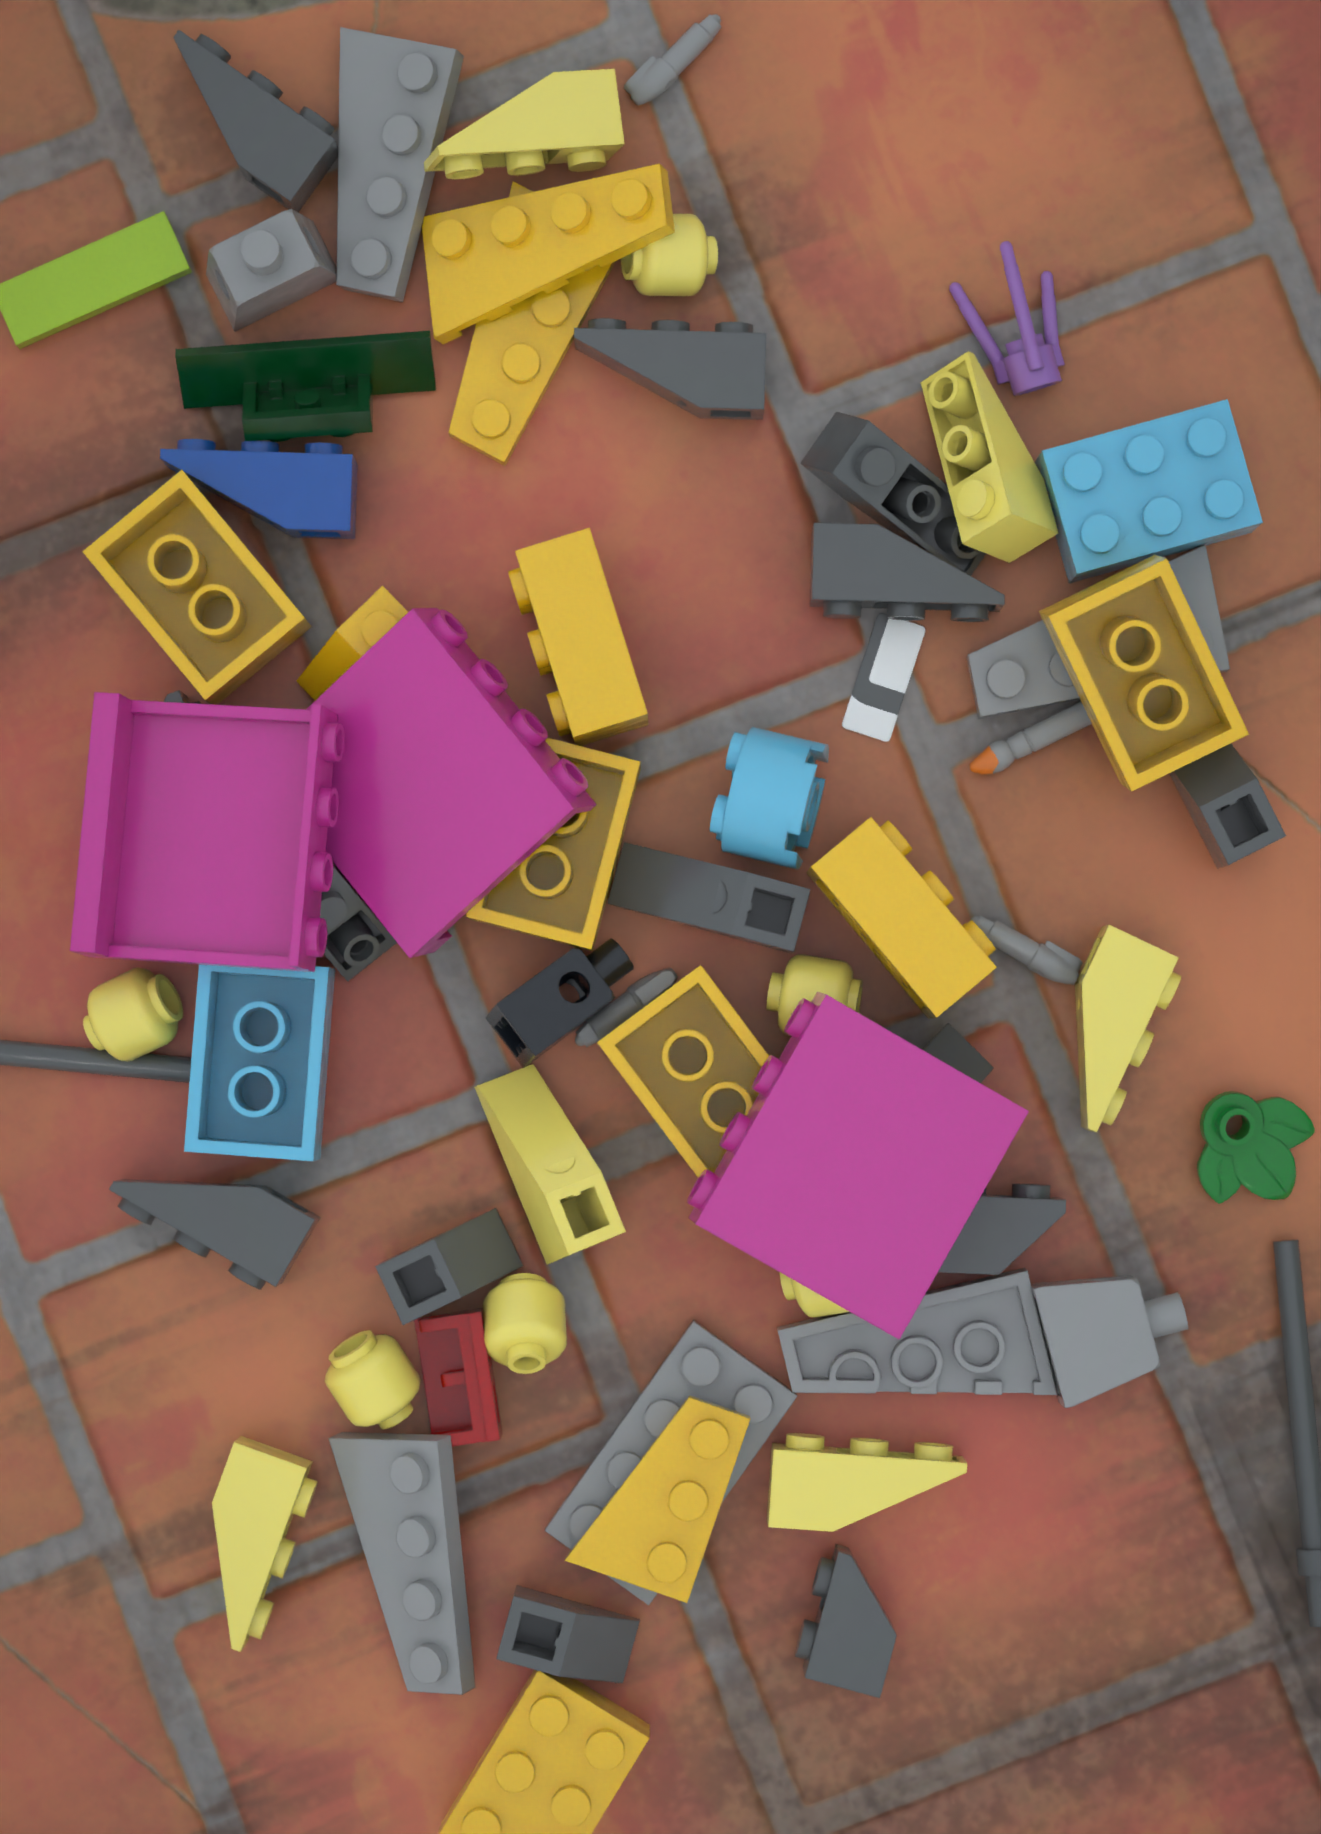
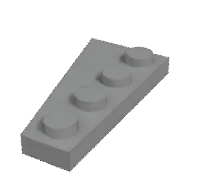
[336,27,464,302]
[966,545,1230,719]
[777,1268,1057,1395]
[328,1432,475,1695]

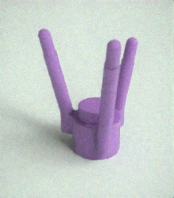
[949,241,1065,396]

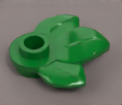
[1197,1091,1315,1204]

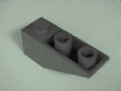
[173,30,338,213]
[574,318,766,420]
[800,412,986,576]
[810,523,1005,622]
[607,842,811,954]
[109,1179,320,1290]

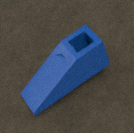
[160,439,358,539]

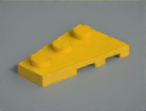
[565,1395,751,1603]

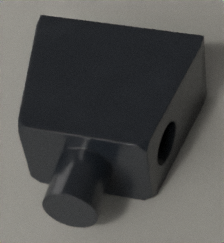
[486,938,634,1068]

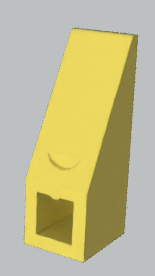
[424,69,625,179]
[921,351,1058,563]
[1075,925,1181,1132]
[474,1064,626,1265]
[767,1433,967,1532]
[212,1436,318,1652]

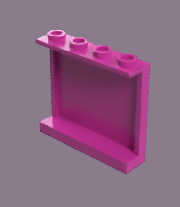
[306,608,597,958]
[70,692,345,972]
[687,992,1029,1340]

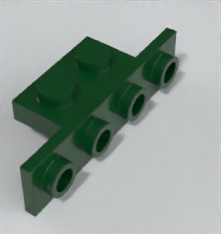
[175,331,436,442]

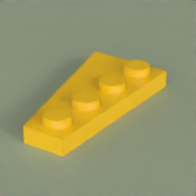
[422,164,675,345]
[448,181,616,466]

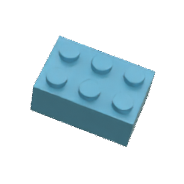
[1035,399,1263,583]
[184,965,335,1161]

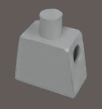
[206,209,337,332]
[1031,1275,1188,1408]

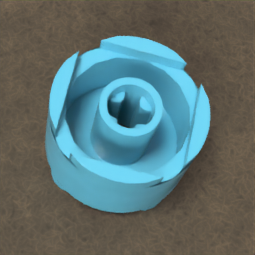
[710,727,829,870]

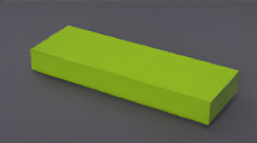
[0,211,192,349]

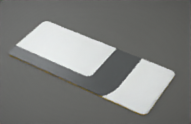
[842,613,925,742]

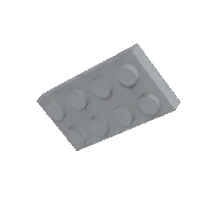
[544,1320,798,1606]

